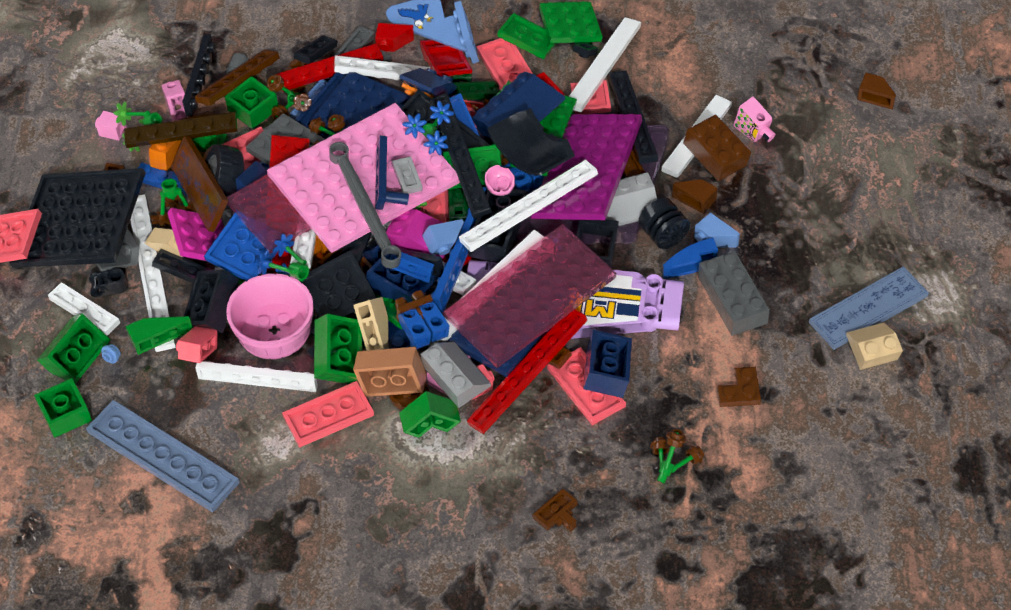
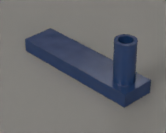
[375,135,409,210]

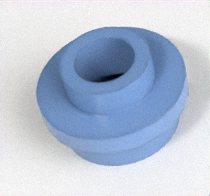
[101,344,121,364]

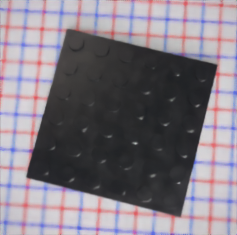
[9,168,146,268]

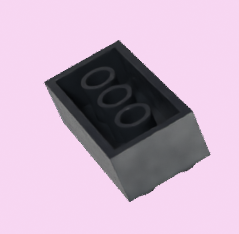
[468,188,528,263]

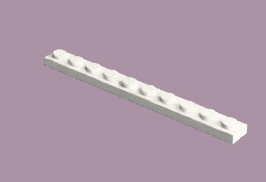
[130,194,176,352]

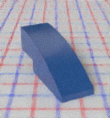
[662,238,718,279]

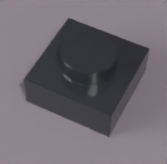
[573,42,598,58]

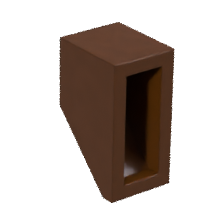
[857,73,896,110]
[672,179,717,214]

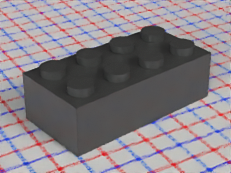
[698,251,770,336]

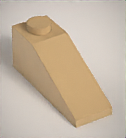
[354,297,389,351]

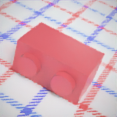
[176,326,217,363]

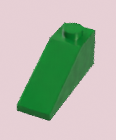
[125,316,193,355]

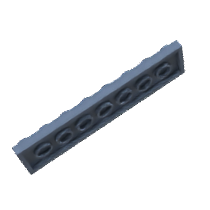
[86,400,240,513]

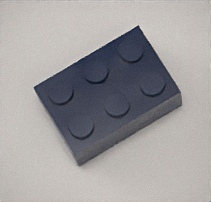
[583,330,632,398]

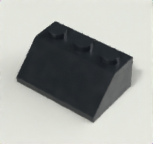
[184,269,240,334]

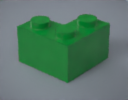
[399,391,461,438]

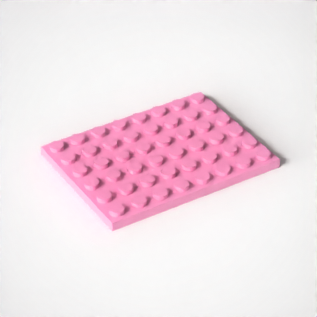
[267,103,460,253]

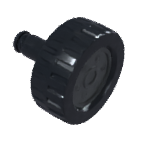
[203,144,244,209]

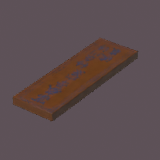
[171,136,228,232]

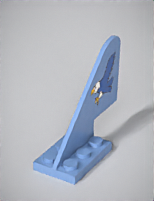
[386,0,479,64]

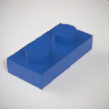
[392,252,434,283]

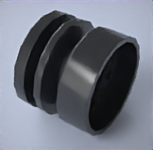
[638,197,690,249]

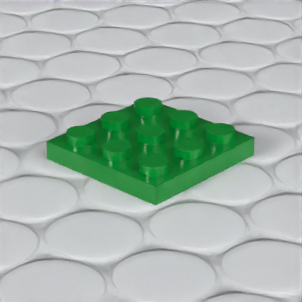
[539,1,603,43]

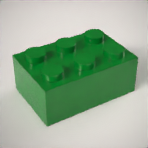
[314,314,362,384]

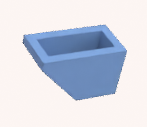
[694,213,740,248]
[422,219,464,256]

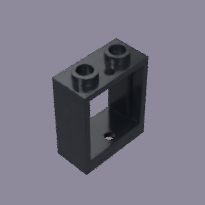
[572,219,619,271]

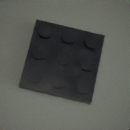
[300,250,377,318]

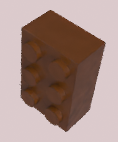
[683,114,751,182]

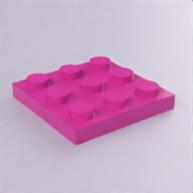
[168,208,224,261]

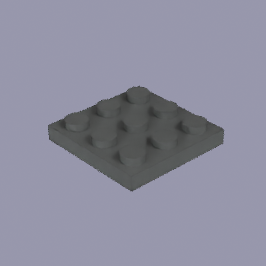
[246,113,325,165]

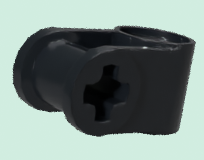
[89,268,128,298]

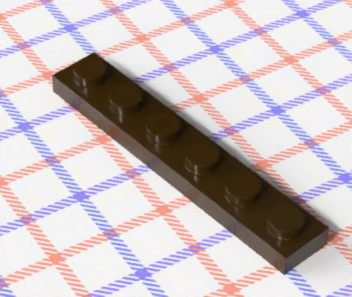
[124,112,238,148]

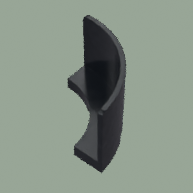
[487,108,575,176]

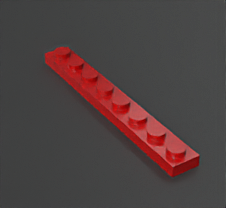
[467,308,588,434]

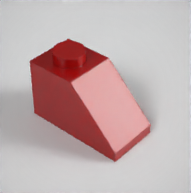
[375,23,415,52]

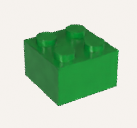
[225,76,278,129]
[34,378,92,438]

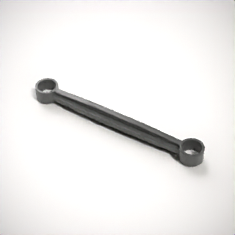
[329,142,401,268]

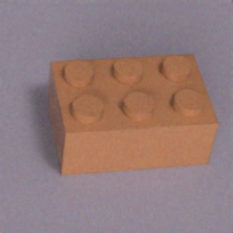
[353,347,427,397]

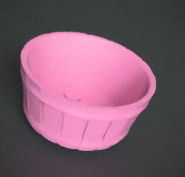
[226,274,313,359]

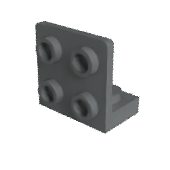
[96,228,139,271]

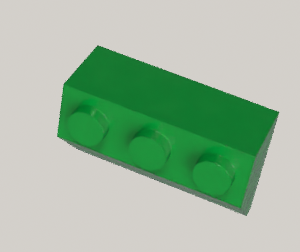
[37,313,110,384]

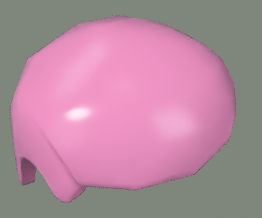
[485,165,515,196]

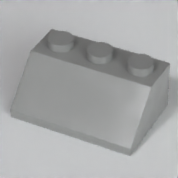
[606,172,657,226]
[420,342,491,408]

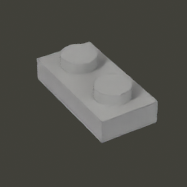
[392,156,422,194]

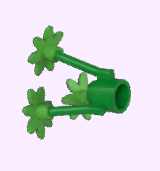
[113,102,163,152]

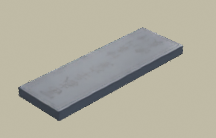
[809,266,929,350]

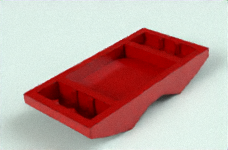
[420,40,472,77]

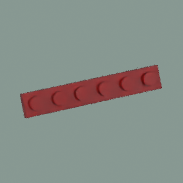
[276,43,383,92]

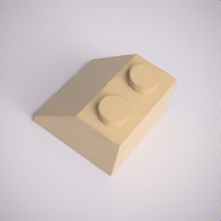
[846,323,903,370]

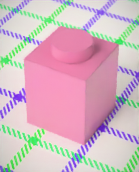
[95,111,127,141]

